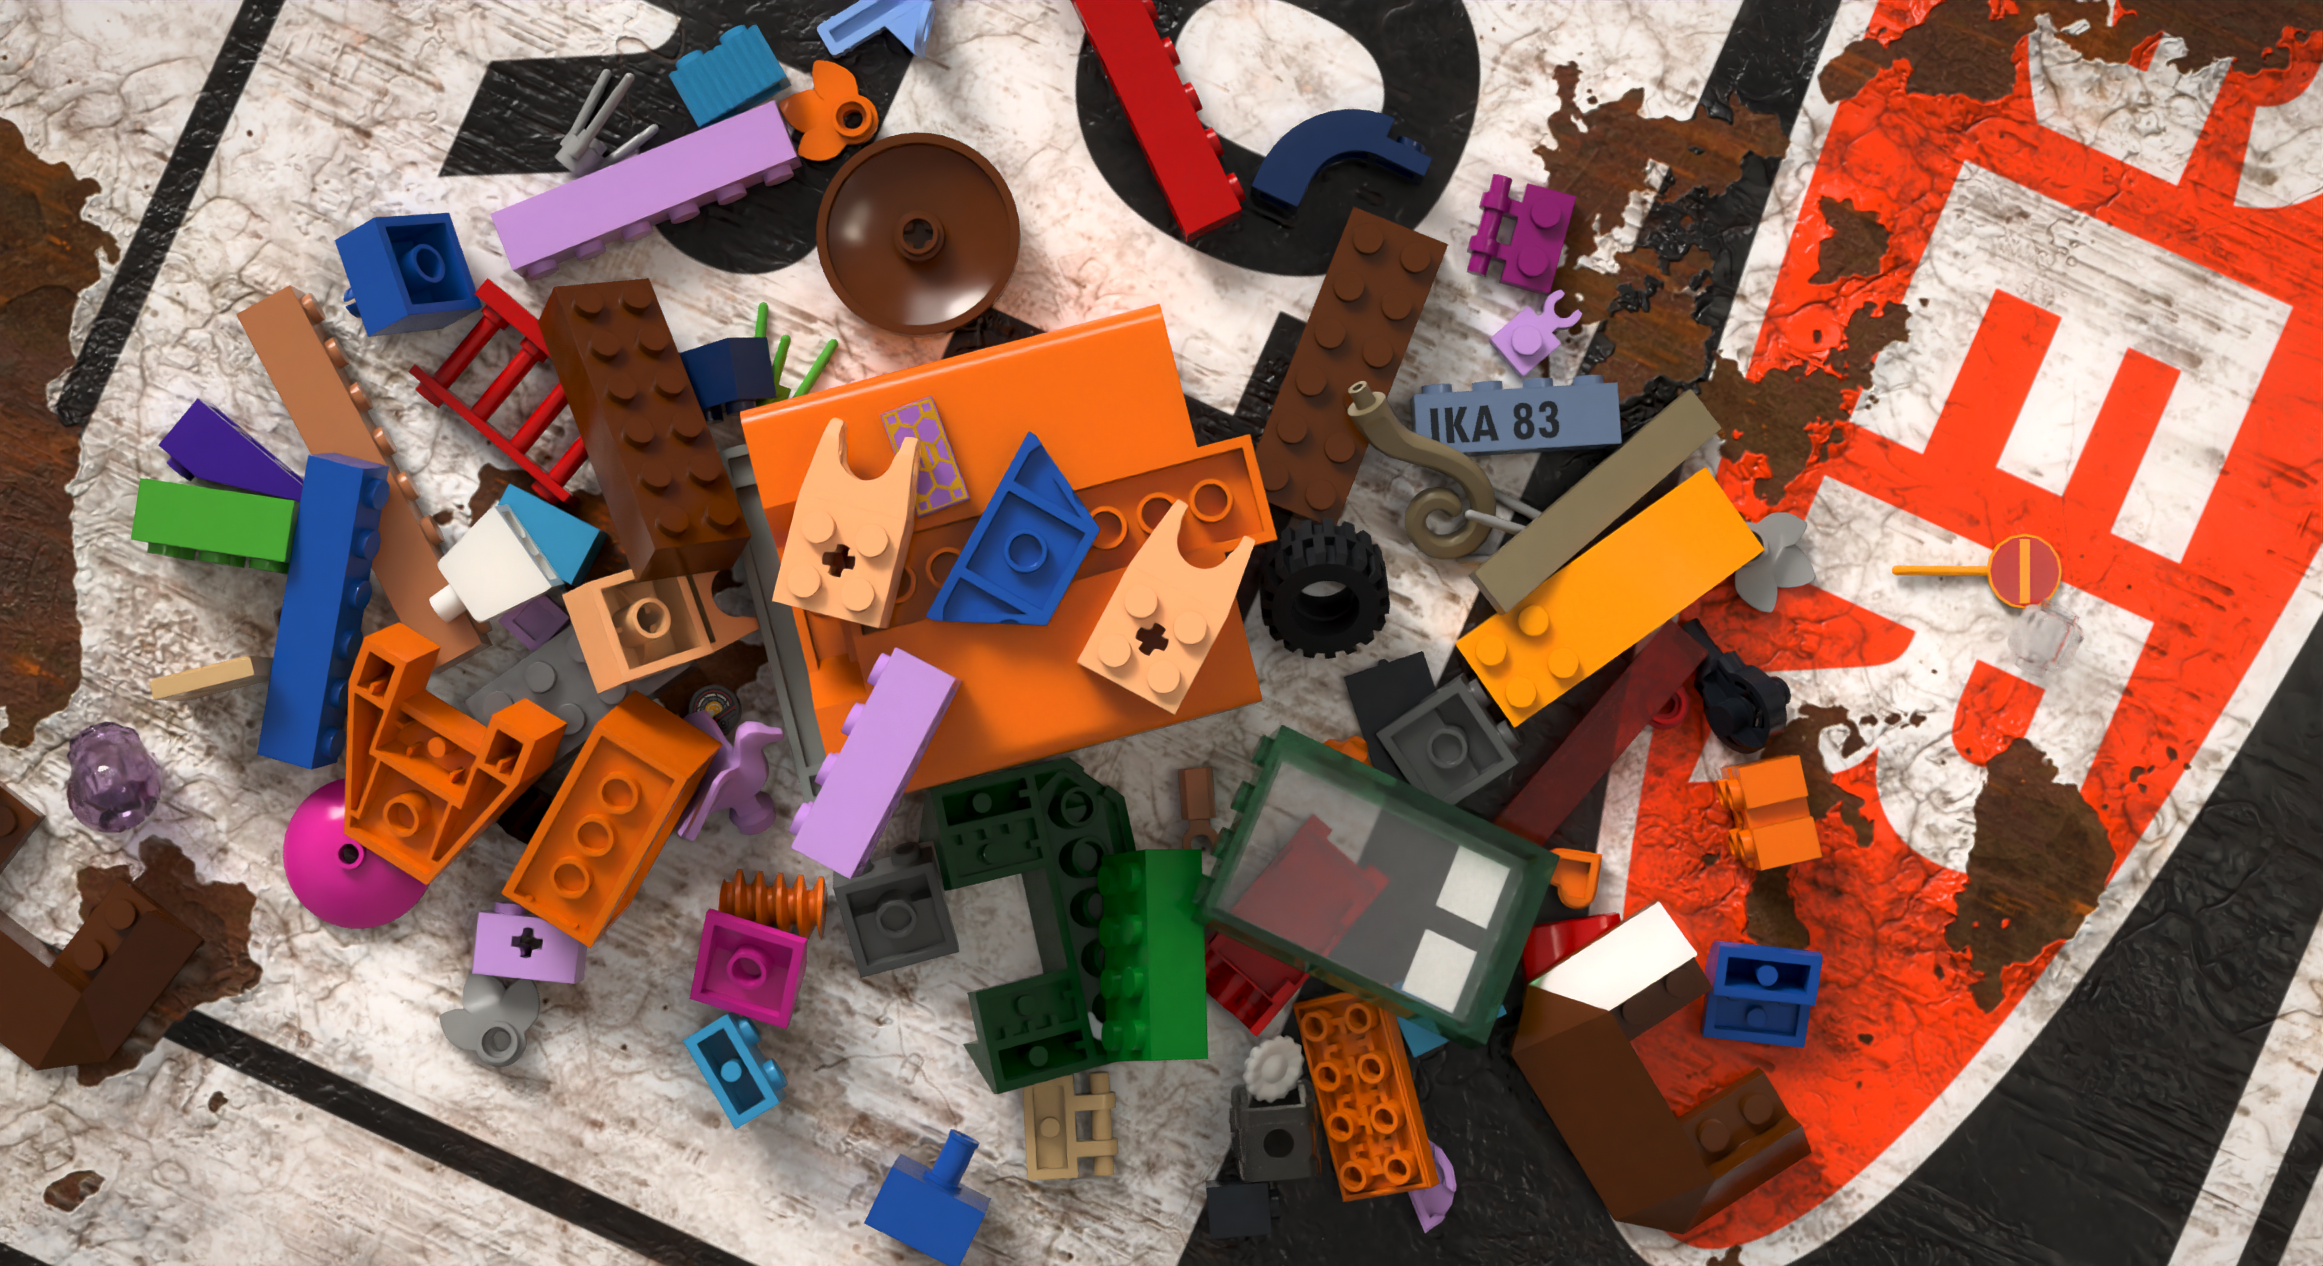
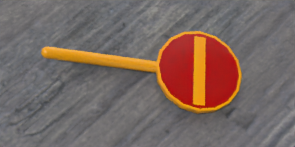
[1892,534,2062,609]

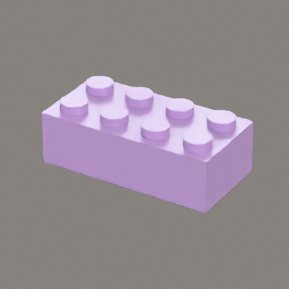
[788,647,962,879]

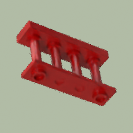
[408,278,589,506]

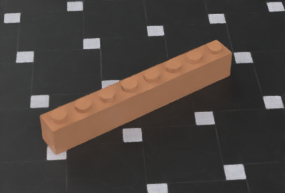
[236,285,493,674]

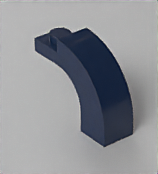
[1250,109,1433,216]

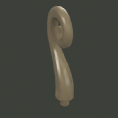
[1348,381,1496,559]

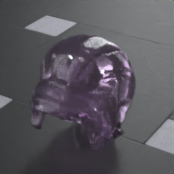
[66,722,162,833]

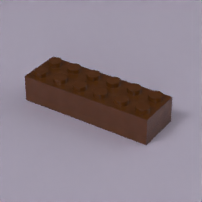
[1255,207,1448,525]
[538,278,751,583]

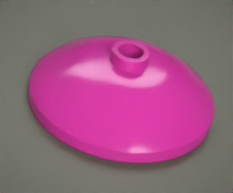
[283,778,430,929]

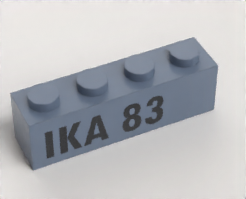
[1410,375,1622,457]

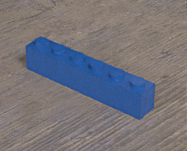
[257,452,389,770]

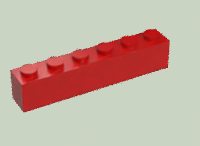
[1070,0,1246,243]

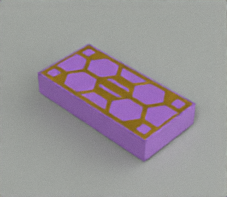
[880,396,971,519]

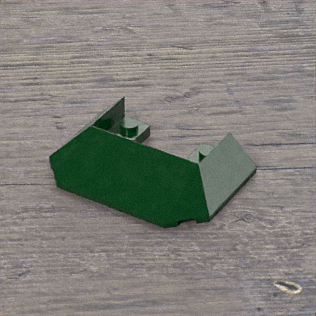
[918,757,1136,1094]

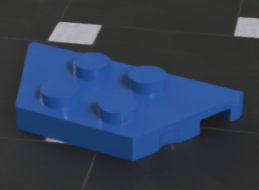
[926,432,1101,626]

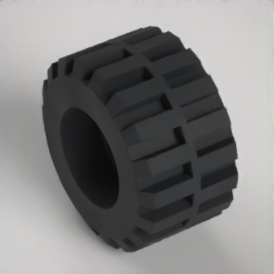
[1258,518,1390,659]

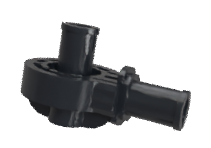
[1671,618,1791,754]

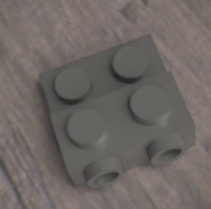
[1376,672,1523,818]
[833,842,959,978]

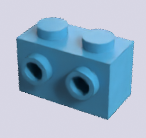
[682,1012,788,1130]

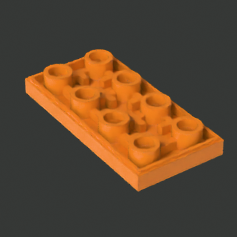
[1293,983,1439,1202]

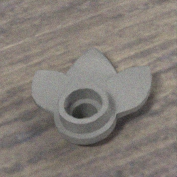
[1734,512,1816,613]
[439,971,540,1067]

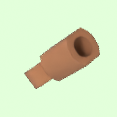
[1178,767,1220,854]

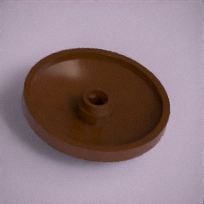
[816,132,1021,338]

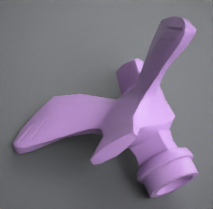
[676,710,784,841]

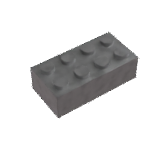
[464,624,699,784]

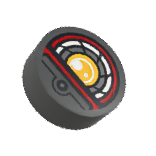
[689,685,742,735]

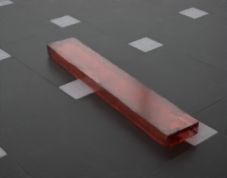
[1470,619,1709,884]

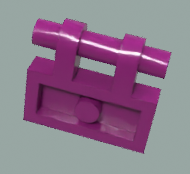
[1467,174,1576,296]

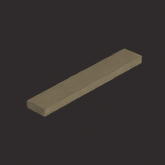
[1468,389,1722,616]

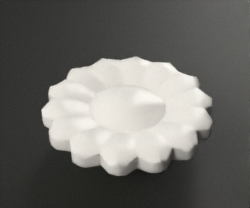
[1243,1034,1305,1103]

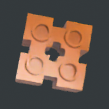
[1716,755,1822,871]

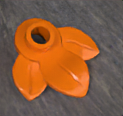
[779,60,879,162]

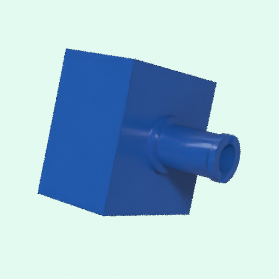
[335,213,482,337]
[864,1129,991,1266]

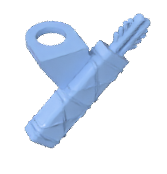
[817,0,936,59]

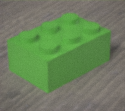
[131,478,300,574]

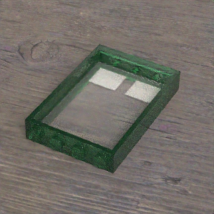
[1190,725,1560,1050]

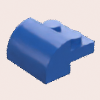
[1700,940,1823,1048]

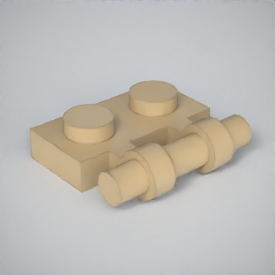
[1023,1071,1118,1181]

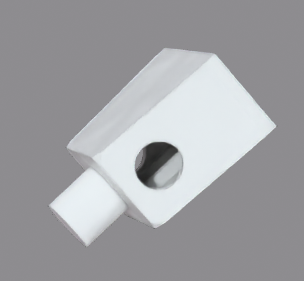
[429,504,564,623]

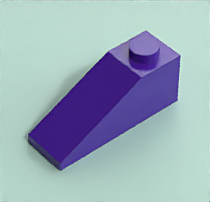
[158,398,304,502]

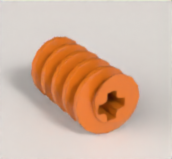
[718,869,828,941]

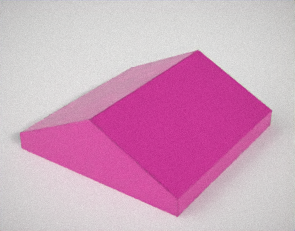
[689,908,808,1029]

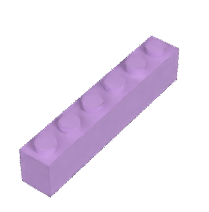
[490,100,802,280]

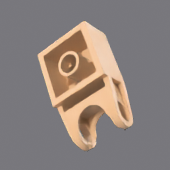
[772,417,921,628]
[1077,499,1256,715]
[562,561,760,694]

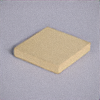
[149,655,273,701]

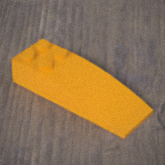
[1455,467,1765,728]

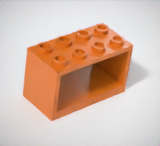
[501,690,723,948]

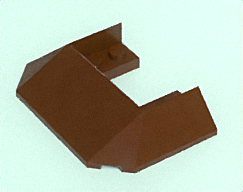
[0,781,205,1071]
[1509,899,1812,1234]

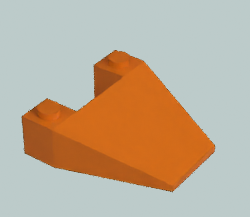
[344,622,568,885]

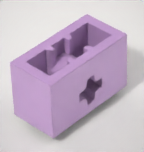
[472,901,587,984]

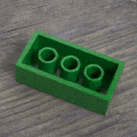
[1097,849,1208,1062]

